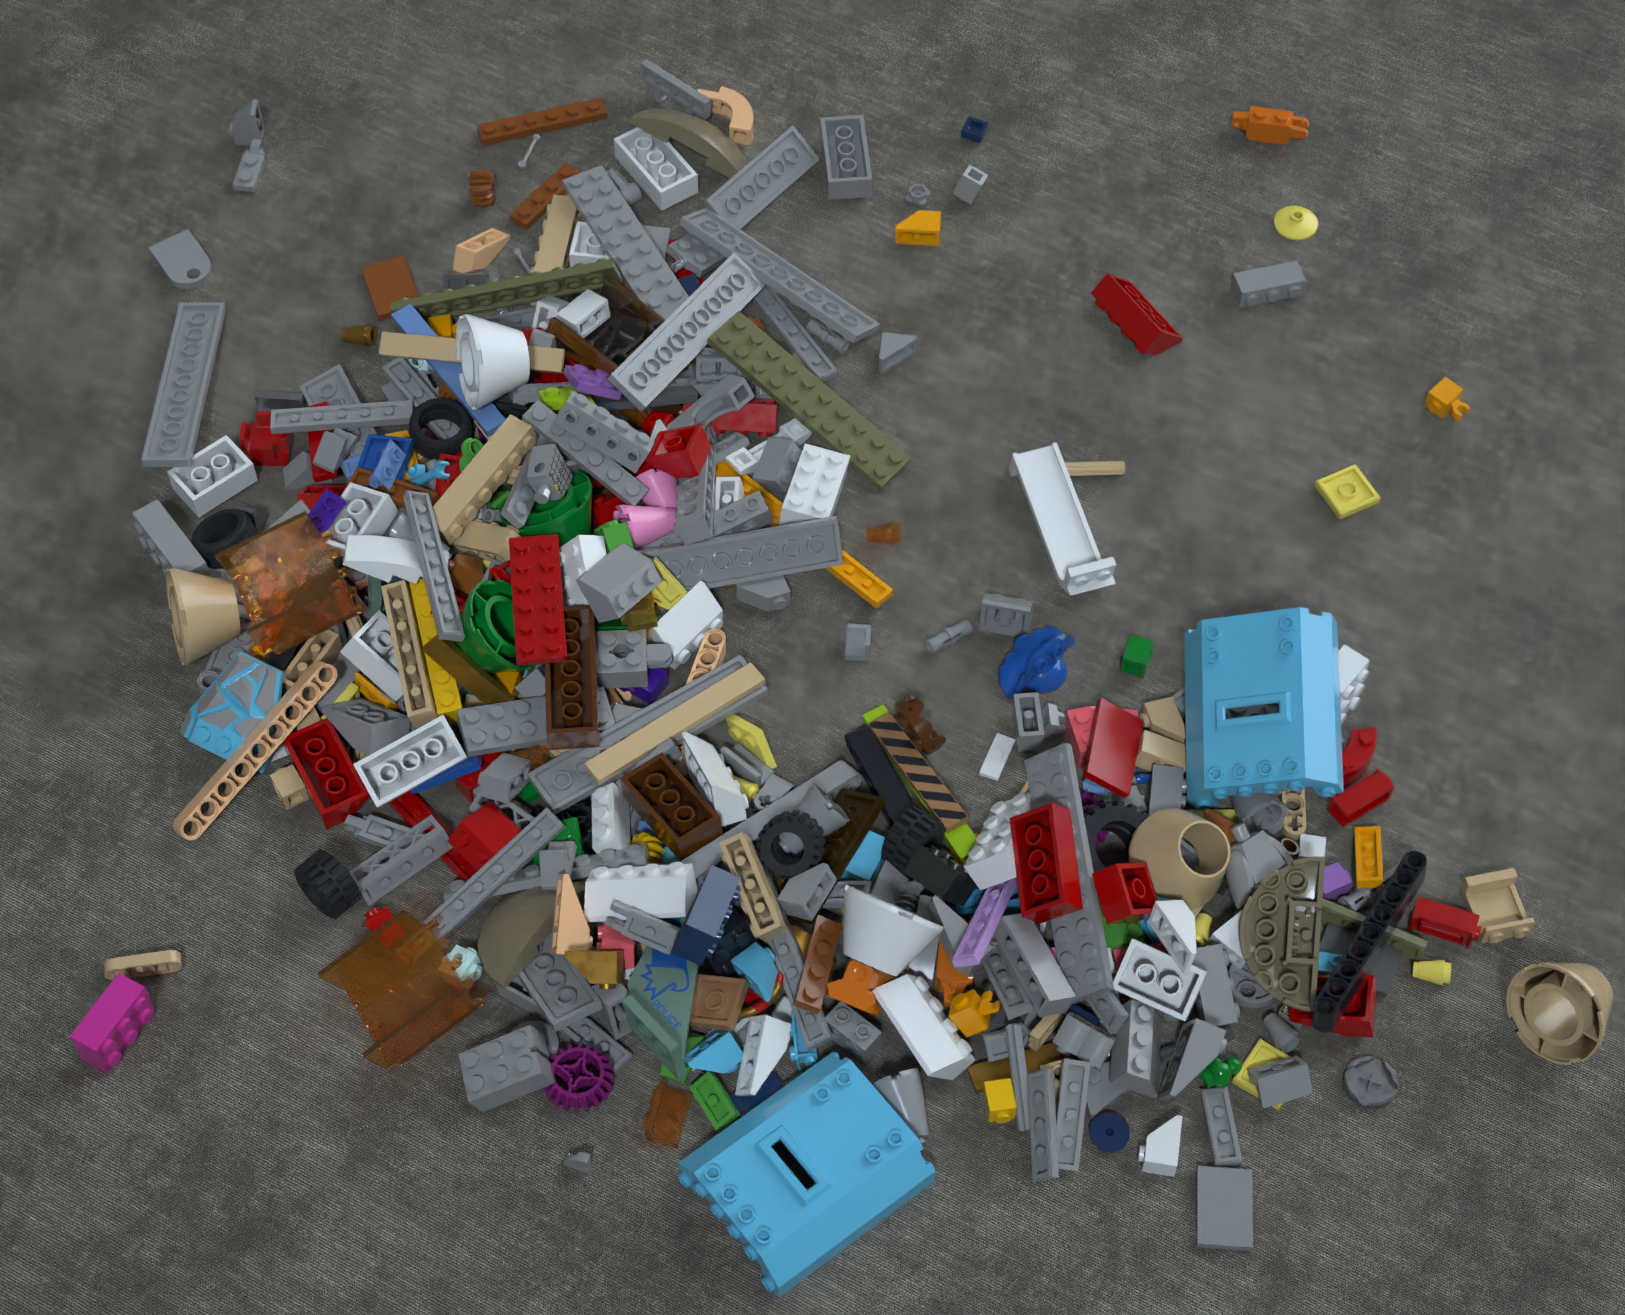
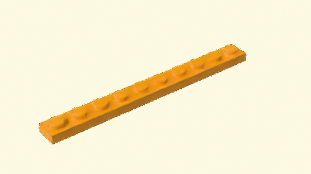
[715,460,893,609]

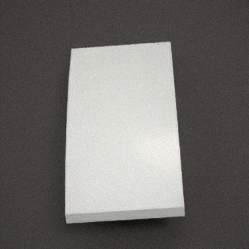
[343,535,449,584]

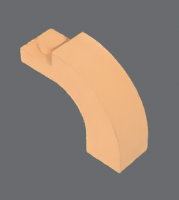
[697,86,754,145]

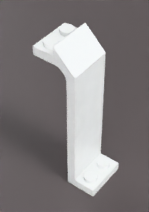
[1008,442,1116,596]

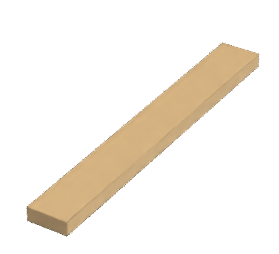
[379,331,565,374]
[584,662,765,785]

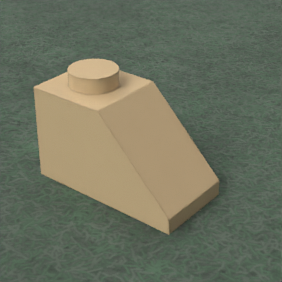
[1140,697,1186,745]

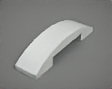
[725,418,812,475]

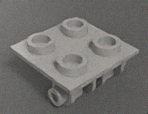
[870,860,924,912]

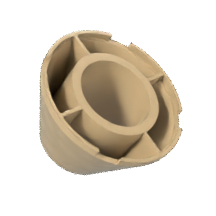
[166,568,240,666]
[1129,809,1230,910]
[1506,963,1613,1065]

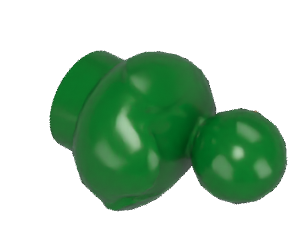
[1199,1056,1242,1089]

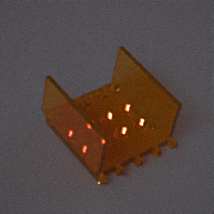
[215,511,365,655]
[318,910,485,1070]

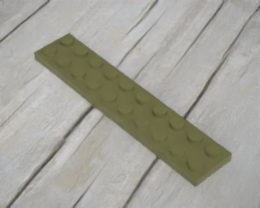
[390,258,623,323]
[707,310,912,491]

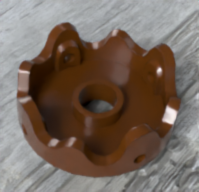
[893,694,946,756]

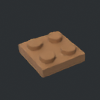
[689,974,750,1032]

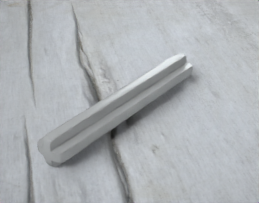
[1005,1023,1030,1132]

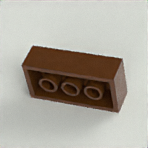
[620,753,723,862]

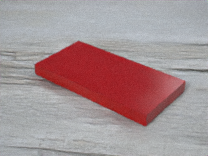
[1083,698,1143,799]

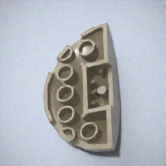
[629,109,747,179]
[1240,857,1325,1012]
[478,877,588,989]

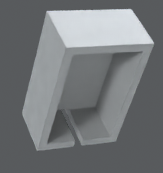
[459,1025,555,1112]

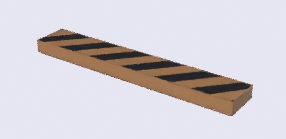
[868,712,969,833]

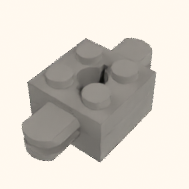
[596,629,672,689]

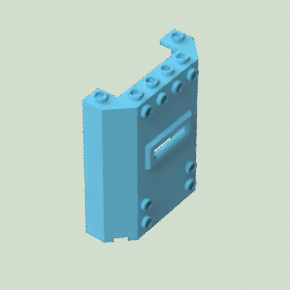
[1184,607,1344,810]
[677,1052,936,1298]

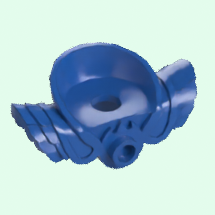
[998,626,1076,699]

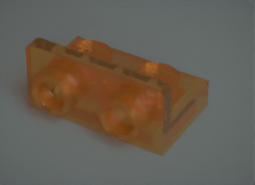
[642,1082,692,1148]

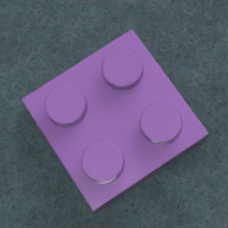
[563,364,622,400]

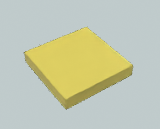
[1314,464,1381,520]
[1232,1039,1290,1111]

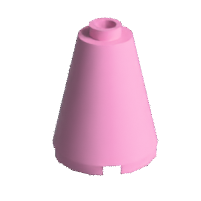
[635,468,678,510]
[613,505,676,550]

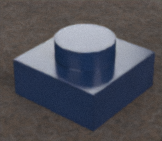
[961,117,989,143]

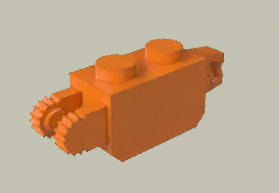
[1231,106,1309,145]
[935,918,973,1007]

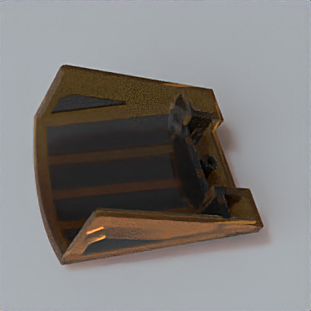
[546,277,665,373]

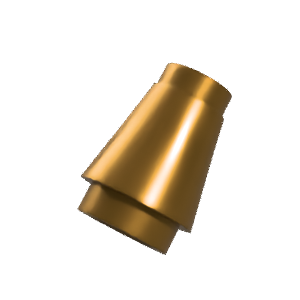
[341,324,377,347]

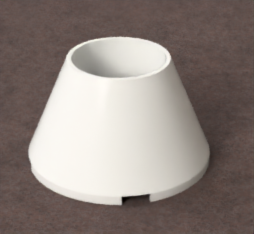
[456,314,530,410]
[843,885,944,976]

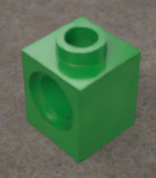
[1120,635,1154,678]

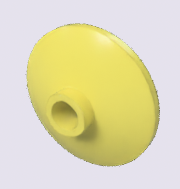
[1274,206,1318,241]

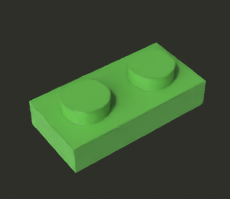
[689,1071,741,1132]

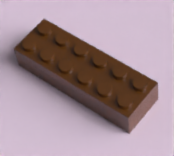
[545,605,600,750]

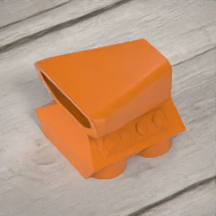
[826,959,896,1016]

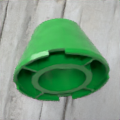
[500,470,592,548]
[451,579,538,674]

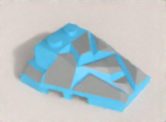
[179,651,284,773]

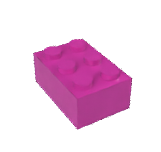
[69,973,155,1074]

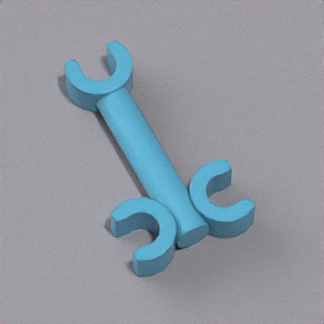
[408,460,450,489]

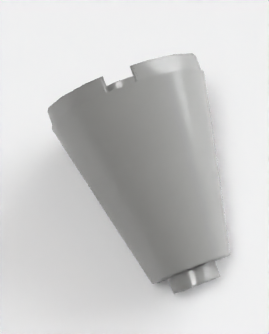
[778,784,849,854]
[1231,792,1289,836]
[872,1068,929,1144]

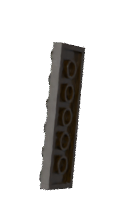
[777,788,886,925]

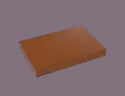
[361,256,419,321]

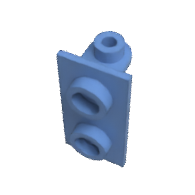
[369,439,406,490]

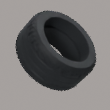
[409,398,472,460]
[191,509,259,569]

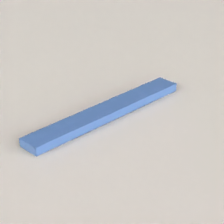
[391,304,506,437]

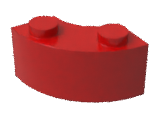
[1342,727,1377,788]

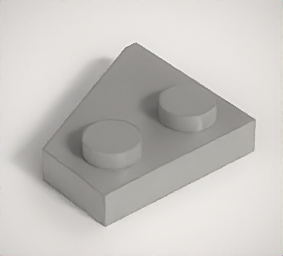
[1086,1061,1129,1119]

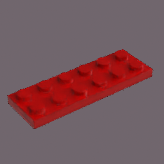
[509,534,568,666]

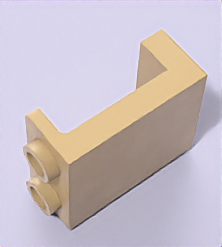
[1460,868,1535,943]

